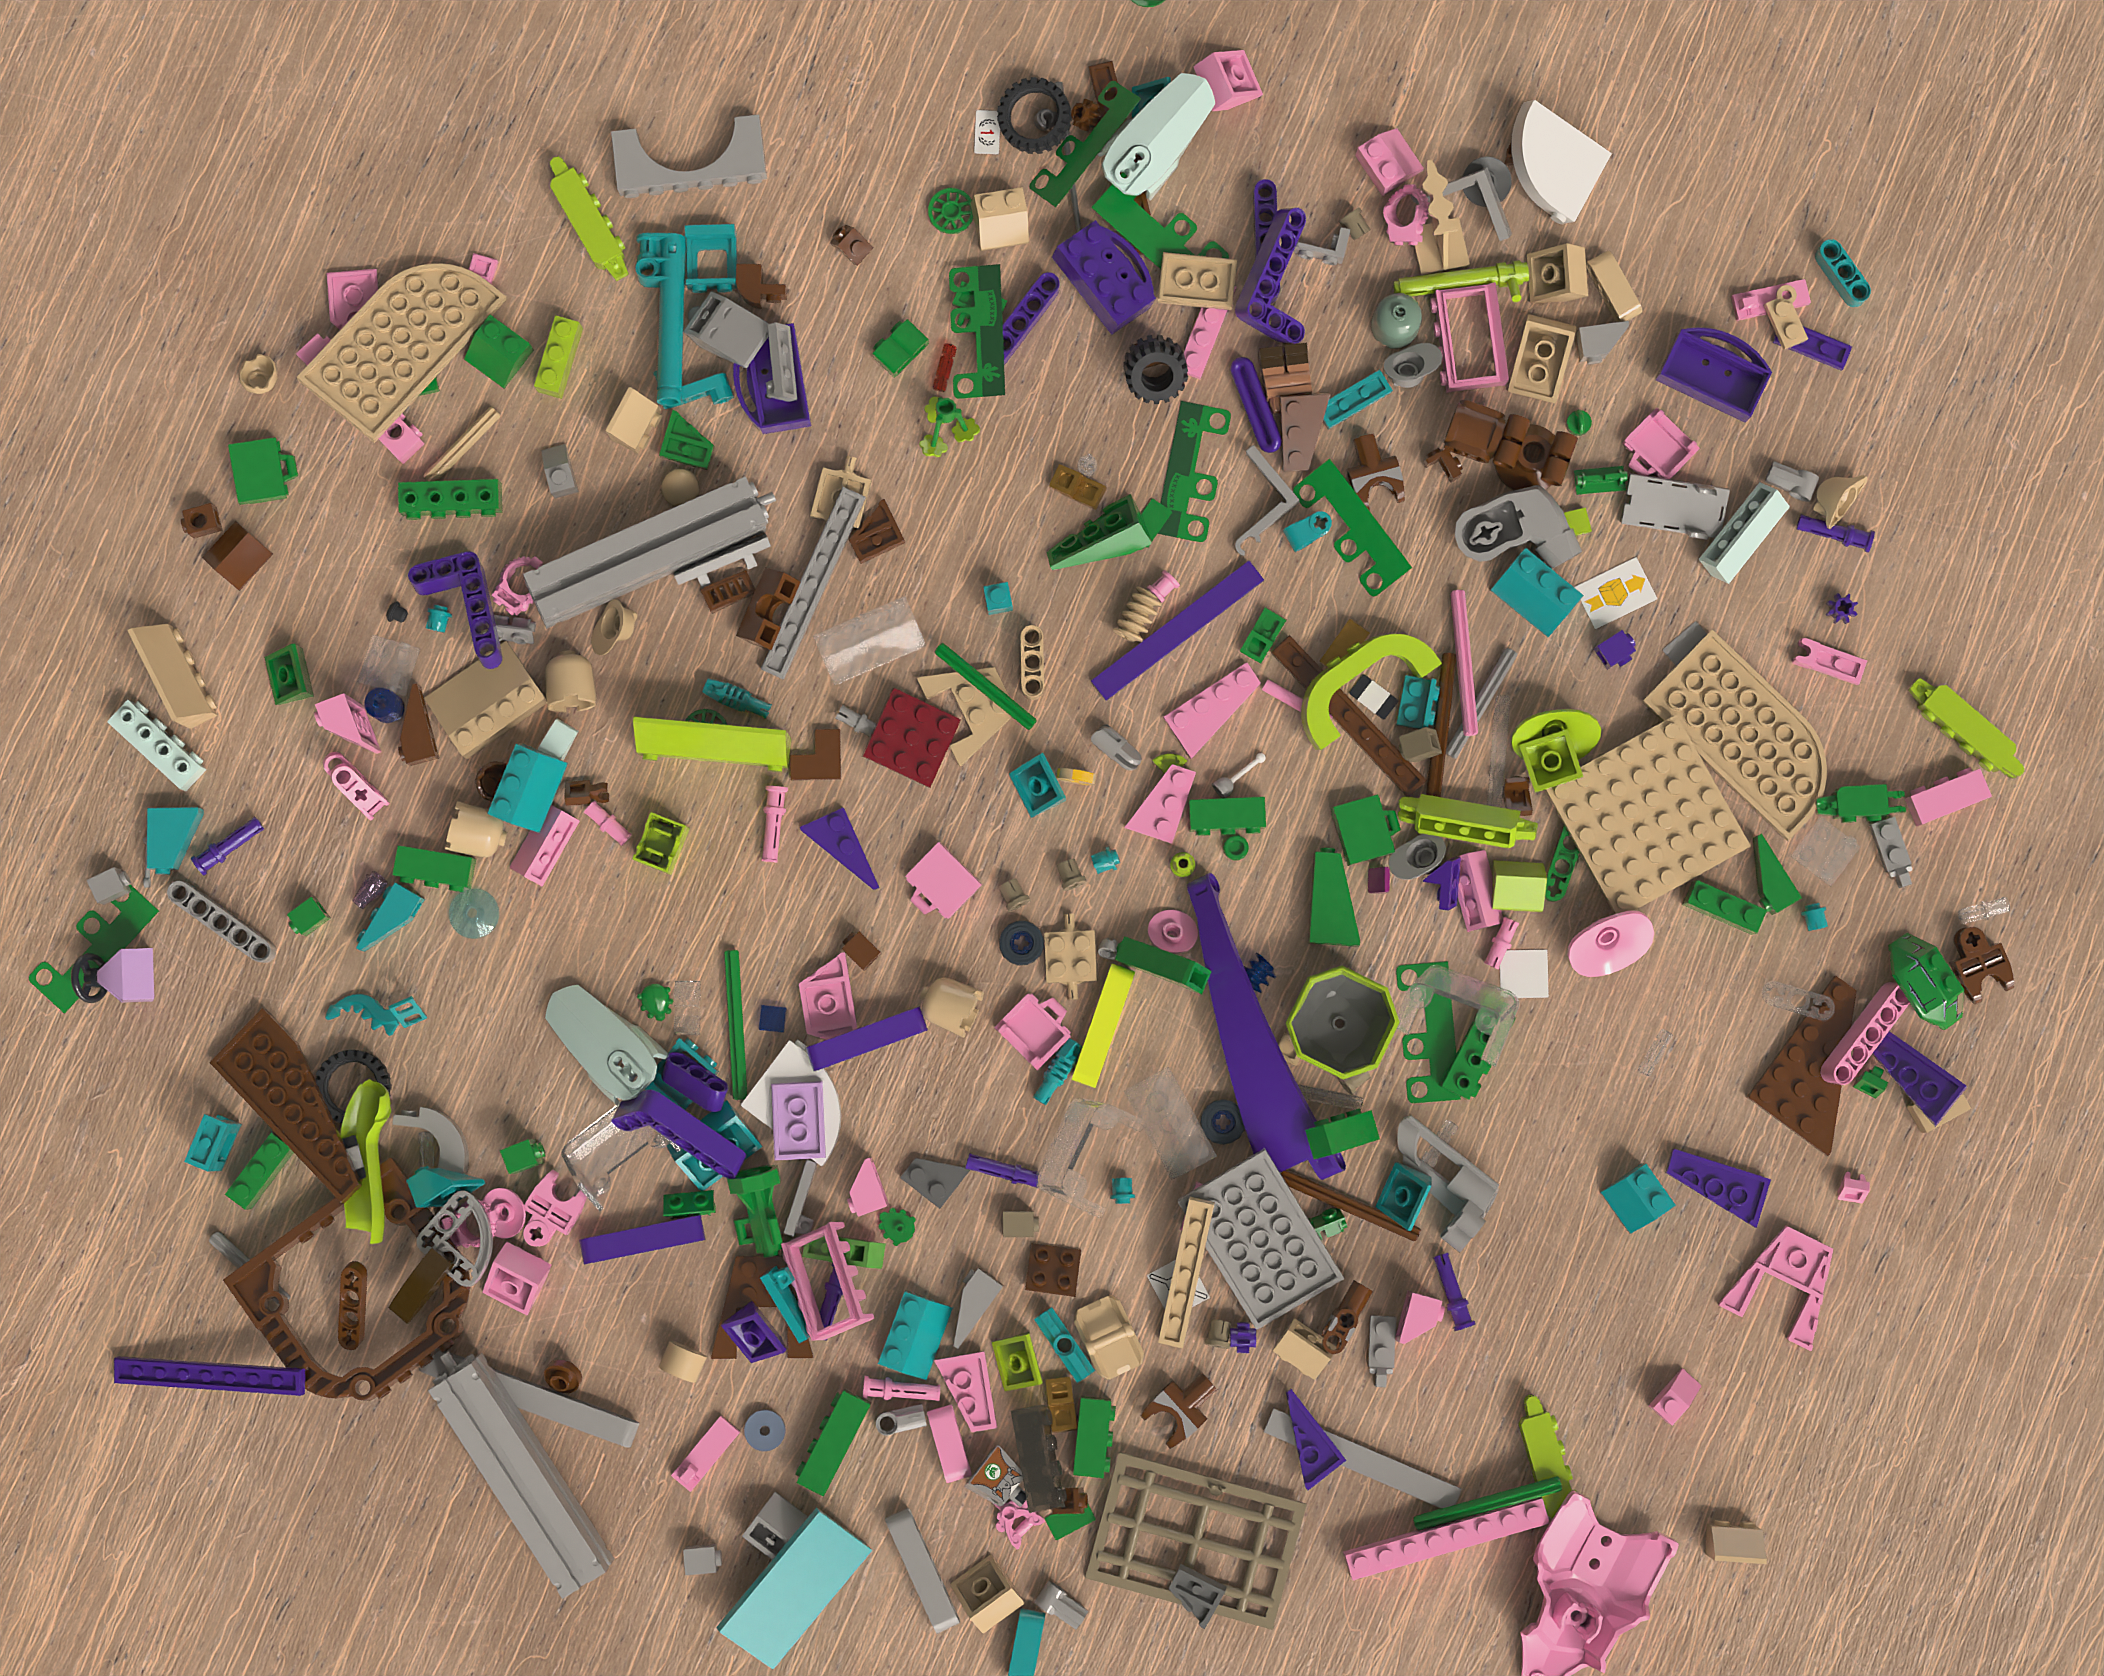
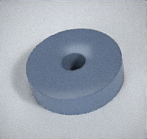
[744,1409,786,1451]

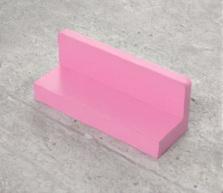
[510,805,579,886]
[1448,850,1504,932]

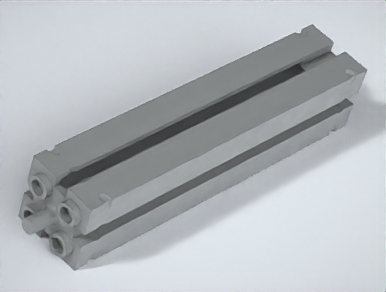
[523,476,776,629]
[428,1351,615,1599]

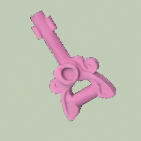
[993,1500,1045,1549]

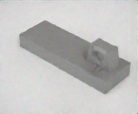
[766,322,797,402]
[784,1160,818,1236]

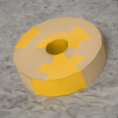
[1056,768,1096,786]

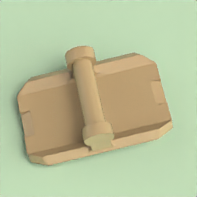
[1074,1295,1144,1380]

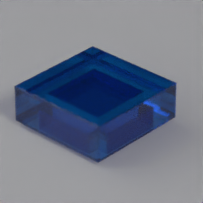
[759,1005,787,1033]

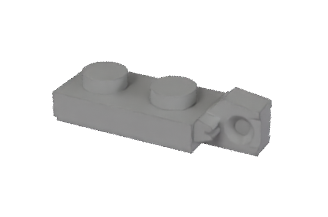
[1869,817,1912,888]
[1368,1315,1396,1387]

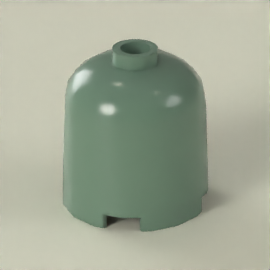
[1371,293,1422,349]

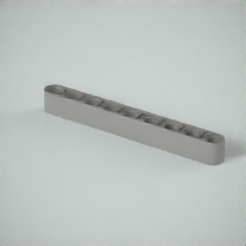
[419,1350,640,1448]

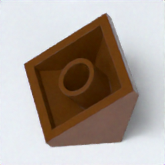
[202,521,273,591]

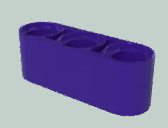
[661,1052,728,1112]

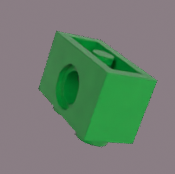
[500,1139,546,1174]

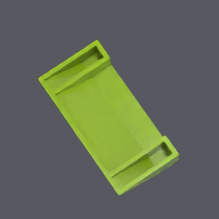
[633,717,791,772]

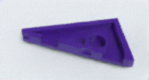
[800,808,880,890]
[1286,1388,1347,1490]

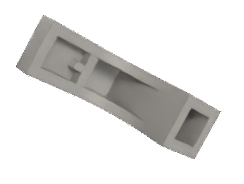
[392,1107,469,1173]

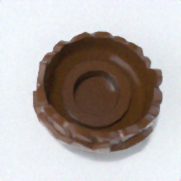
[475,761,508,802]

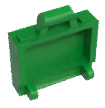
[228,437,298,505]
[1330,794,1401,866]

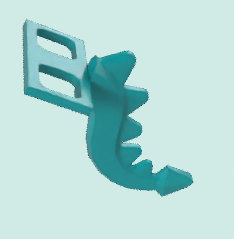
[325,994,427,1036]

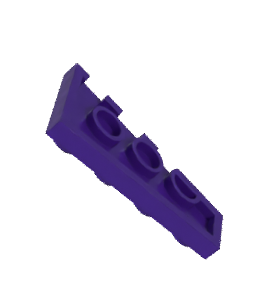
[1872,1031,1967,1127]
[1665,1149,1771,1228]

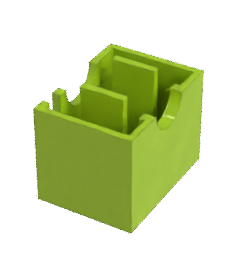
[632,812,690,875]

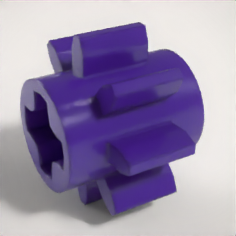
[1826,593,1858,624]
[1230,1322,1256,1353]

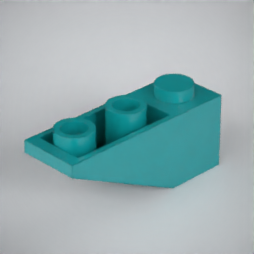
[356,883,425,952]

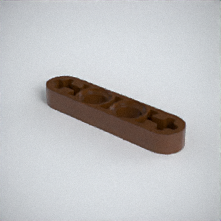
[338,1261,368,1351]

